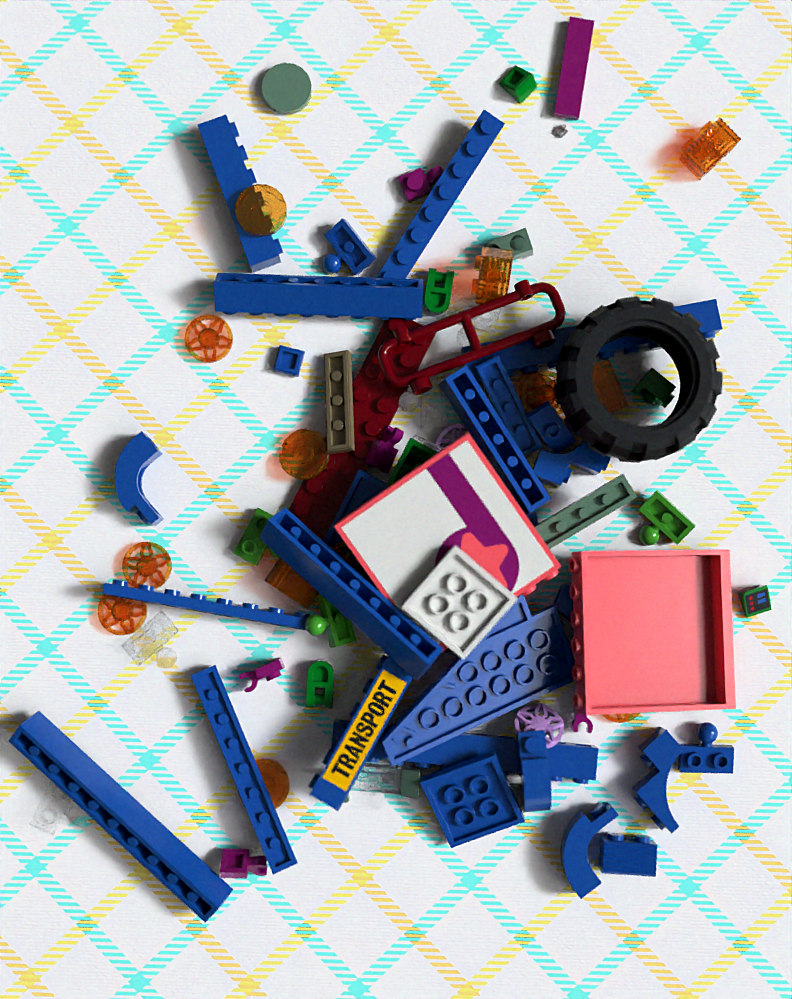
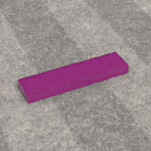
[553,16,595,120]

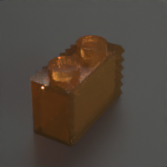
[679,118,741,181]
[471,247,513,307]
[264,557,320,610]

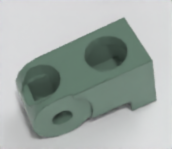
[482,227,533,267]

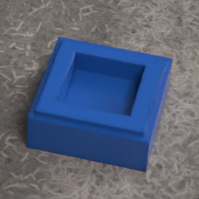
[273,345,305,377]

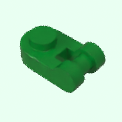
[424,268,454,315]
[306,660,334,708]

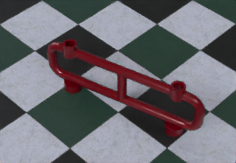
[378,280,566,395]

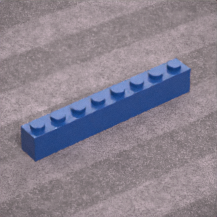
[213,273,423,321]
[260,507,444,681]

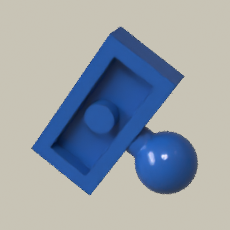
[322,218,377,275]
[678,722,734,774]

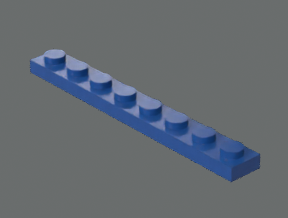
[376,109,505,279]
[102,580,310,631]
[191,665,298,874]

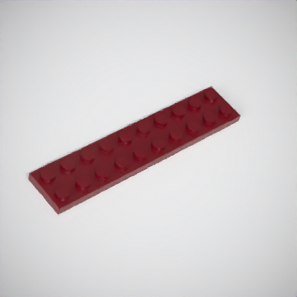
[288,317,436,541]

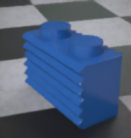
[599,833,658,877]

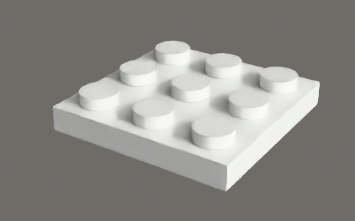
[402,544,517,660]

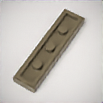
[324,350,355,454]

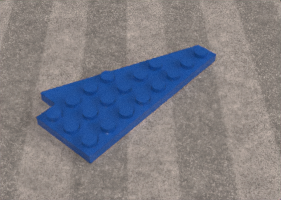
[380,594,575,766]

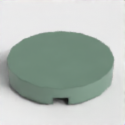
[261,63,312,114]

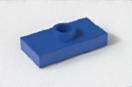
[527,400,577,454]

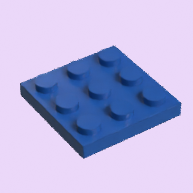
[420,750,525,848]

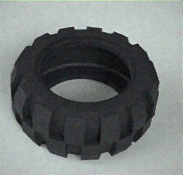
[554,296,723,463]

